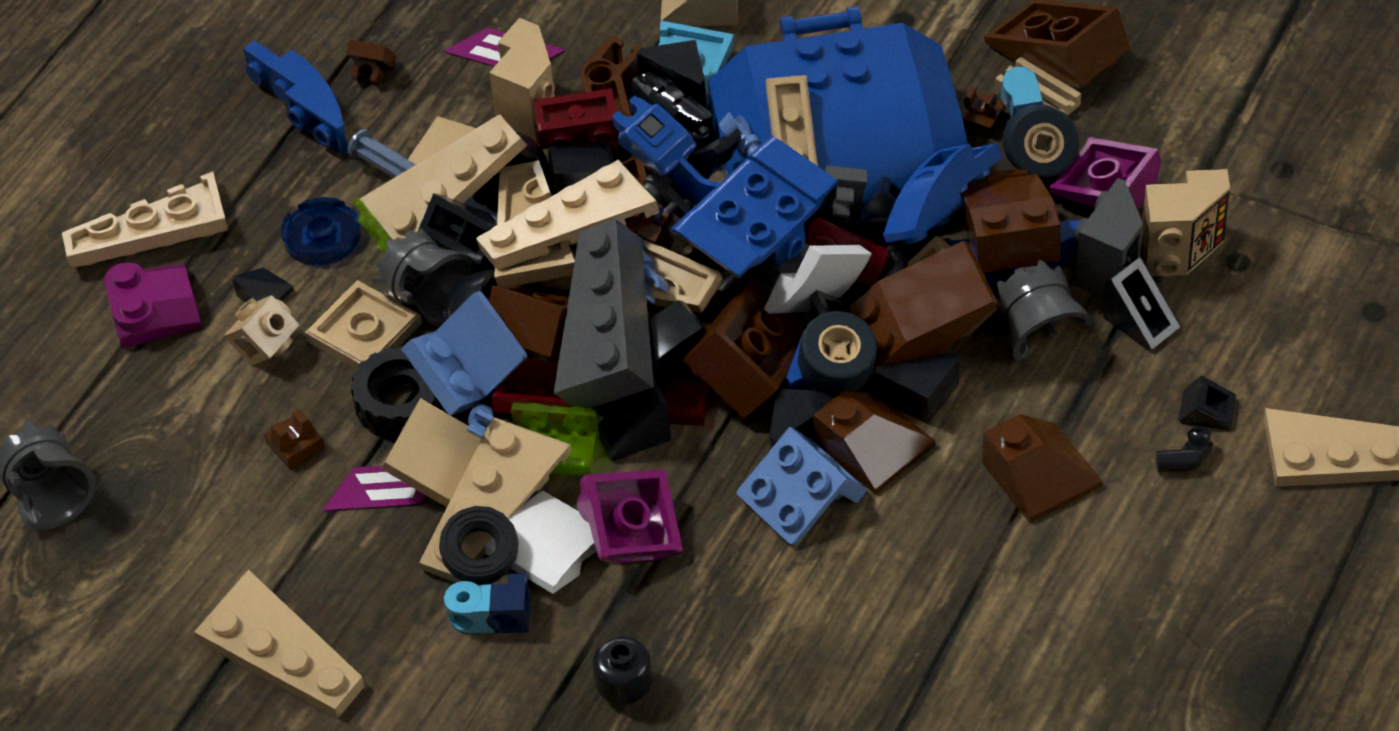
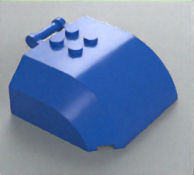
[708,6,973,239]

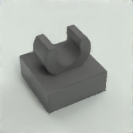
[821,165,867,218]

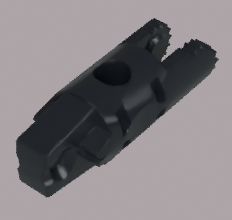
[631,71,713,146]

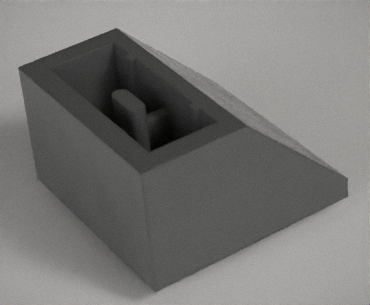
[1072,178,1143,299]

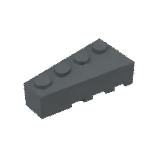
[554,218,654,412]

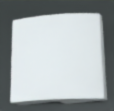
[764,245,872,314]
[484,490,597,594]

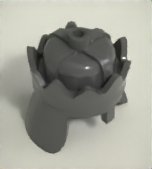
[372,228,477,327]
[996,260,1094,362]
[0,421,96,530]

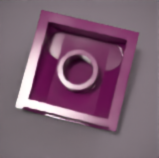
[1049,137,1162,210]
[104,263,202,348]
[577,469,683,565]

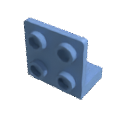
[401,291,528,416]
[737,427,868,546]

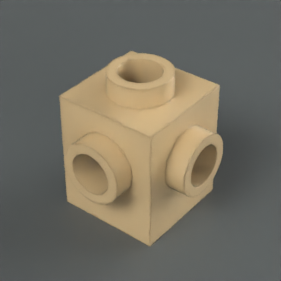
[224,295,300,366]

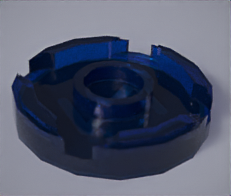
[280,197,362,266]

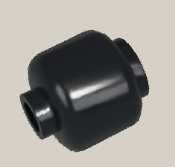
[592,637,653,705]

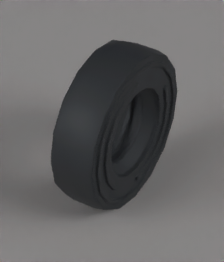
[439,506,519,585]

